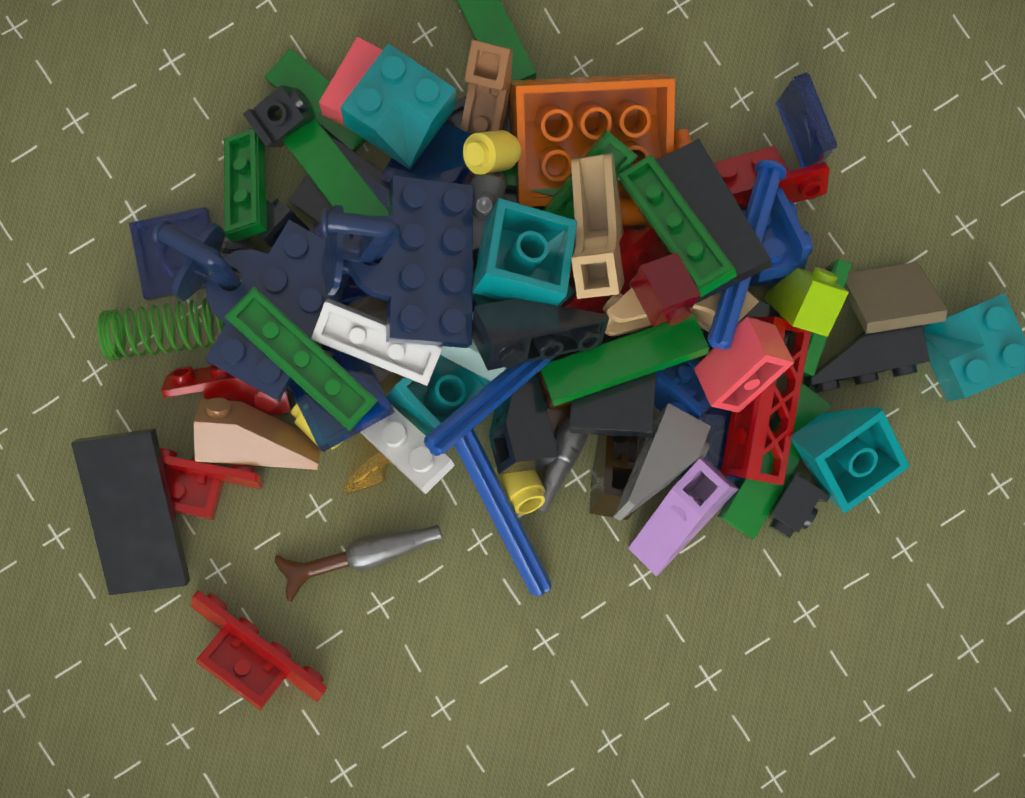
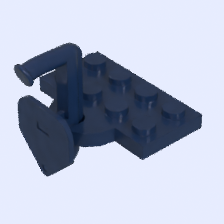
[321,176,473,348]
[152,219,352,401]

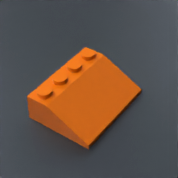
[510,73,675,207]

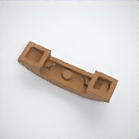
[445,40,513,185]

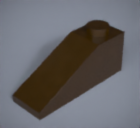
[589,435,645,520]

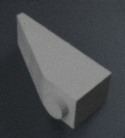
[613,403,711,521]

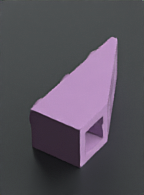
[628,458,738,576]

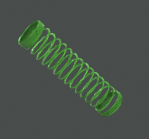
[97,298,225,361]

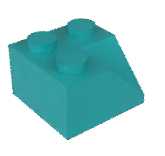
[340,43,456,169]
[472,198,577,306]
[922,293,1025,402]
[790,407,910,514]

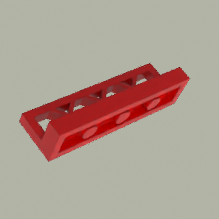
[721,316,811,485]

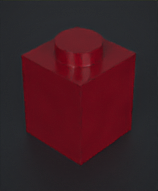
[631,252,700,327]

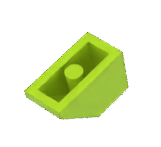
[764,267,849,337]

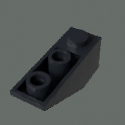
[472,298,609,371]
[802,325,930,393]
[489,373,559,475]

